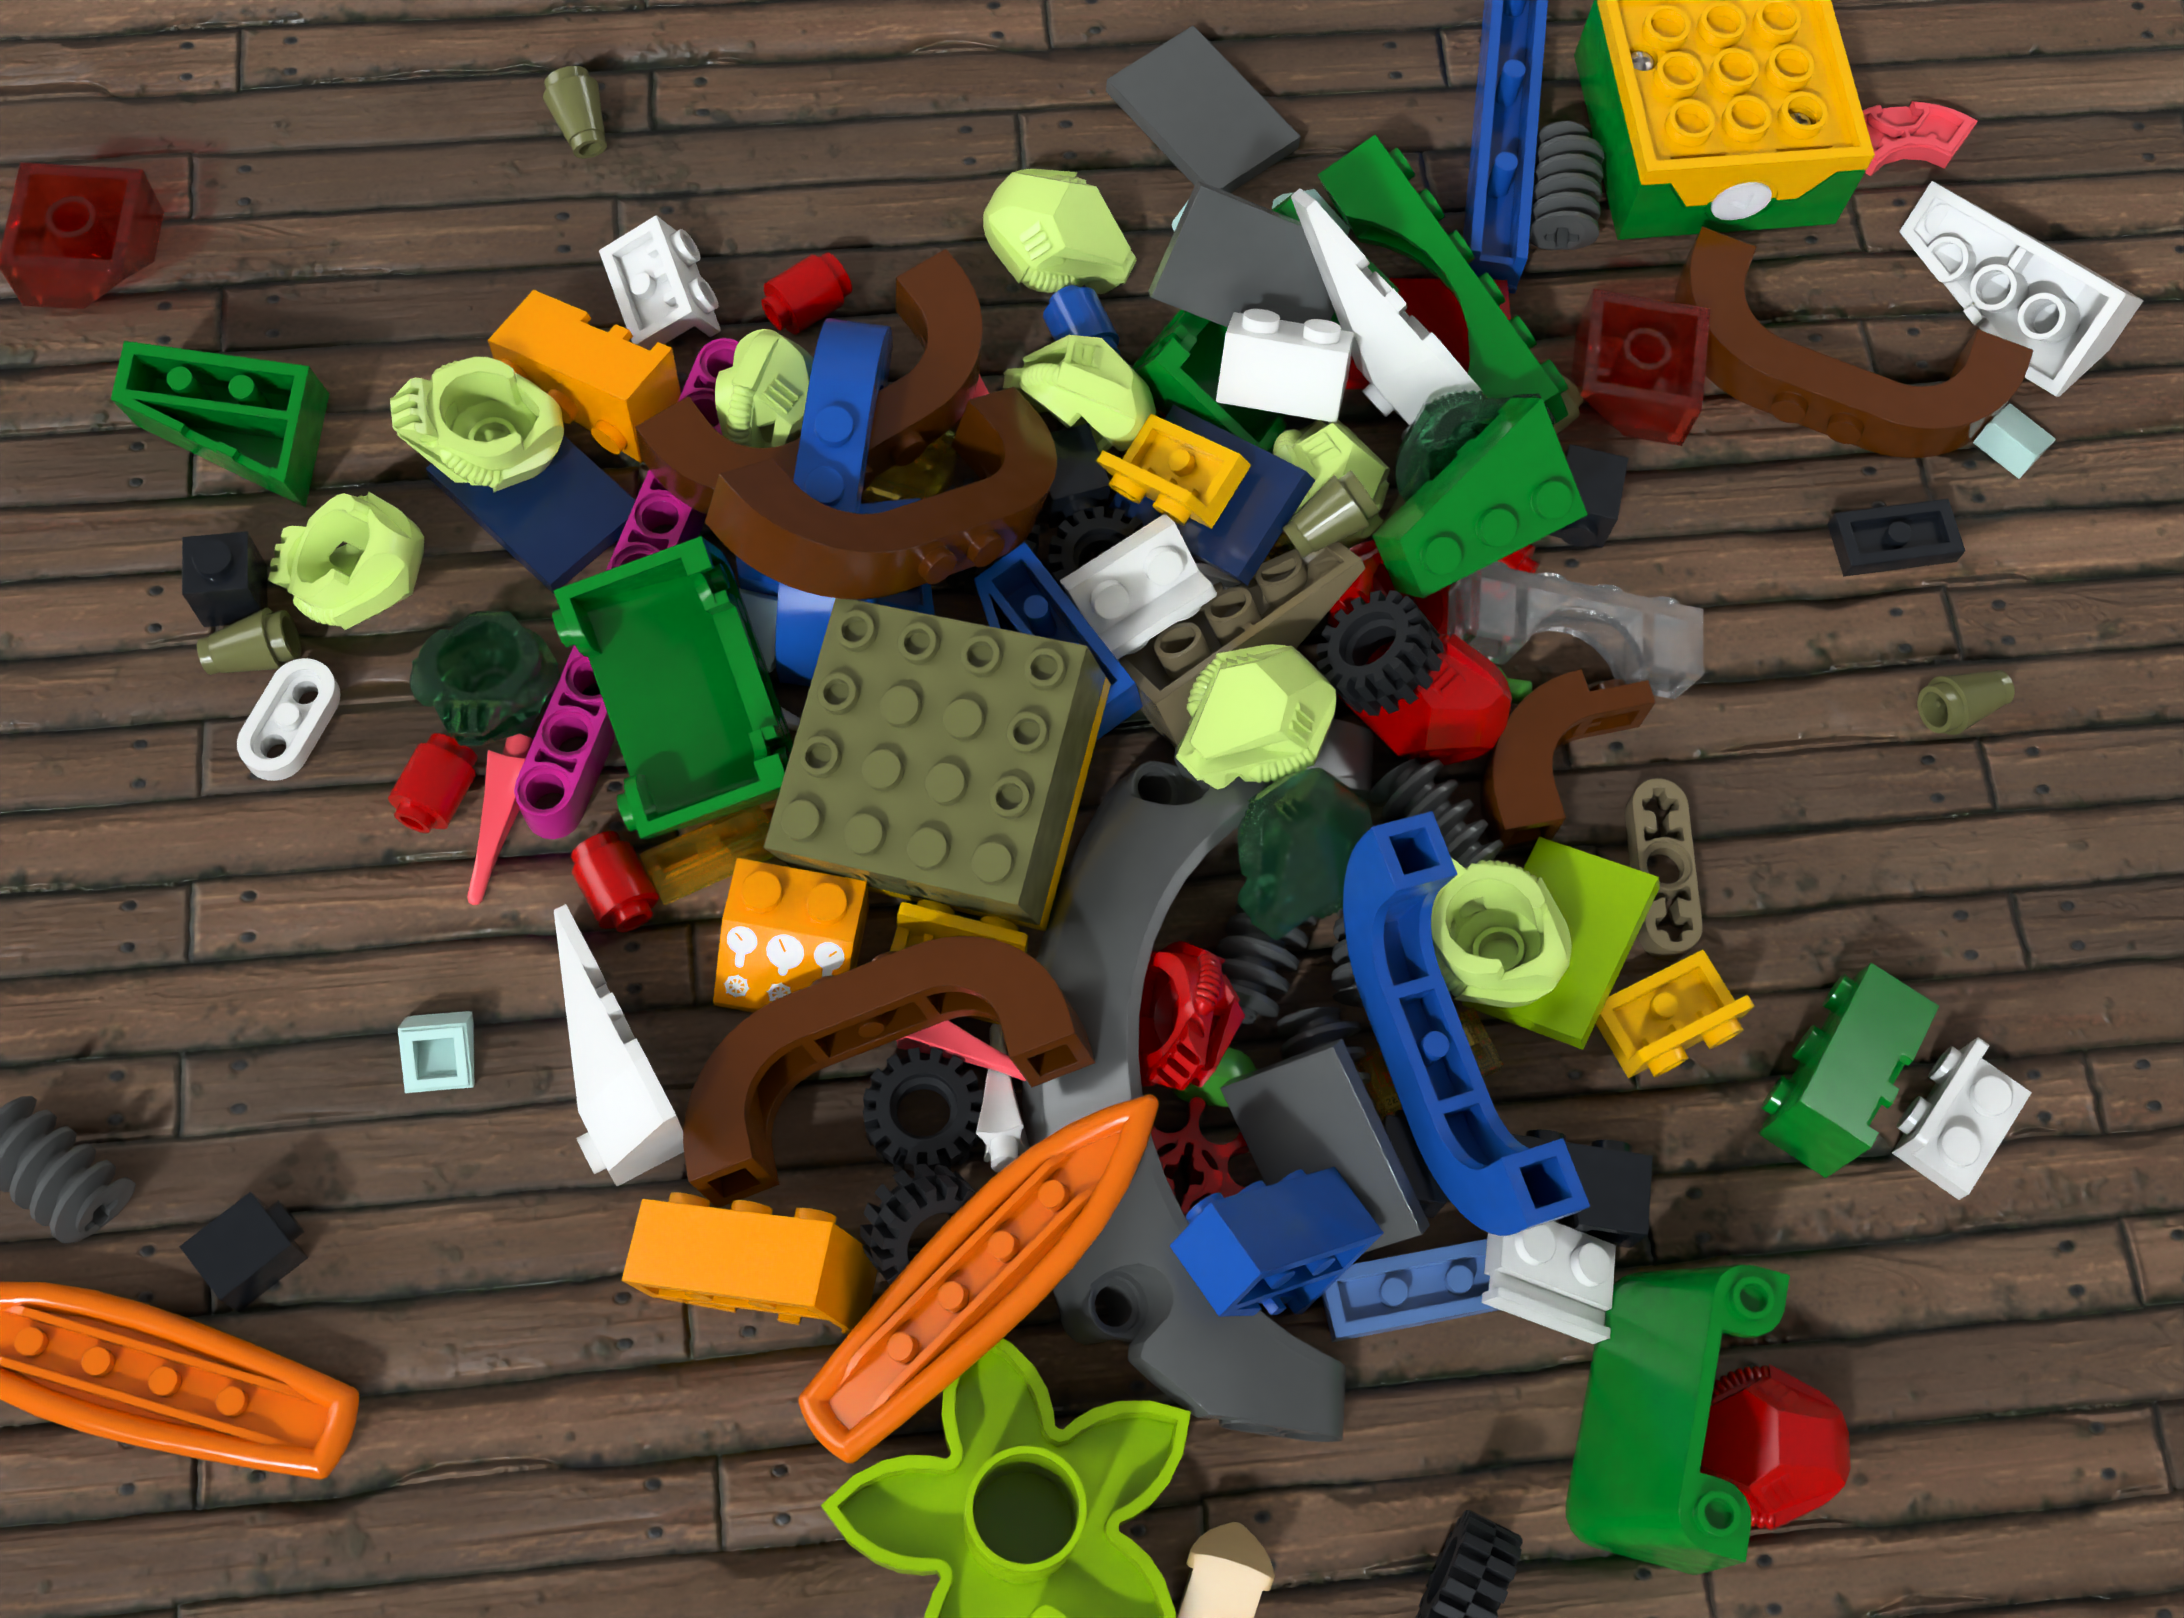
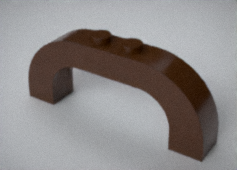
[1674,227,2034,458]
[635,249,983,515]
[705,387,1057,600]
[683,936,1095,1208]

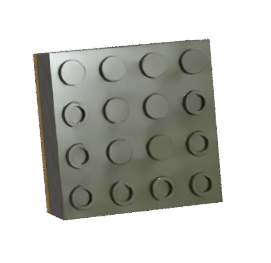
[764,598,1111,931]

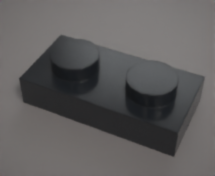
[1827,499,1965,577]

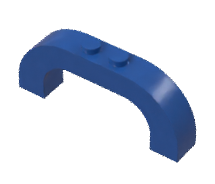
[775,318,893,687]
[1343,811,1591,1236]

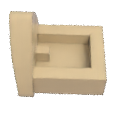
[1176,1522,1275,1618]

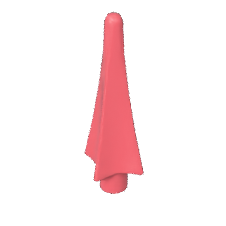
[467,733,533,905]
[896,1020,1026,1081]

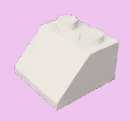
[1216,309,1354,423]

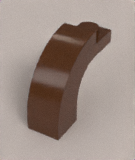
[1480,669,1656,851]

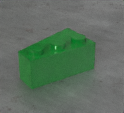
[111,341,329,508]
[1372,398,1588,598]
[1758,963,1939,1178]

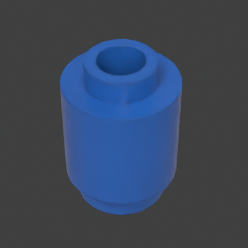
[1043,285,1120,355]

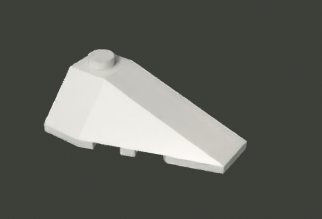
[1899,181,2144,397]
[1291,188,1483,425]
[554,904,684,1186]

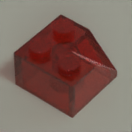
[0,163,164,309]
[1571,289,1710,446]

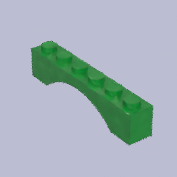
[1317,135,1569,426]

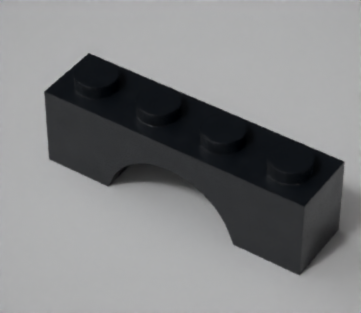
[1381,1109,1653,1248]

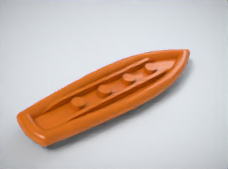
[798,1094,1159,1463]
[0,1281,360,1480]

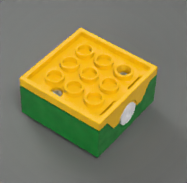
[1574,0,1875,240]

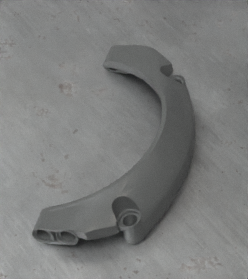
[1022,718,1374,1442]

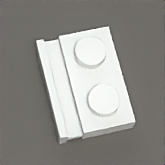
[1482,1221,1616,1344]

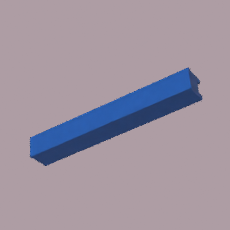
[1463,0,1548,294]

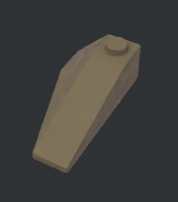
[1118,541,1365,748]

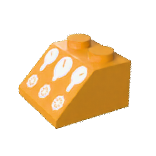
[713,858,869,1013]

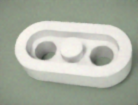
[237,658,341,781]

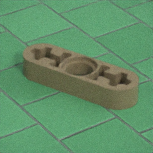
[1625,778,1703,961]

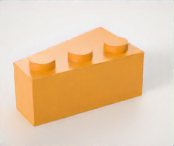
[488,290,681,463]
[621,1192,878,1335]

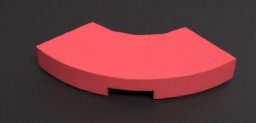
[1862,101,1978,176]

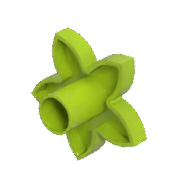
[821,1338,1191,1618]

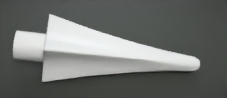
[976,1023,1030,1173]

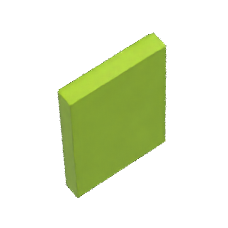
[1462,837,1660,1050]

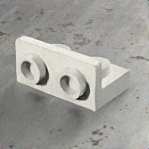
[599,215,721,350]
[1060,514,1217,660]
[1892,1037,2032,1200]

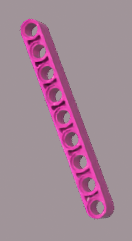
[514,338,739,839]

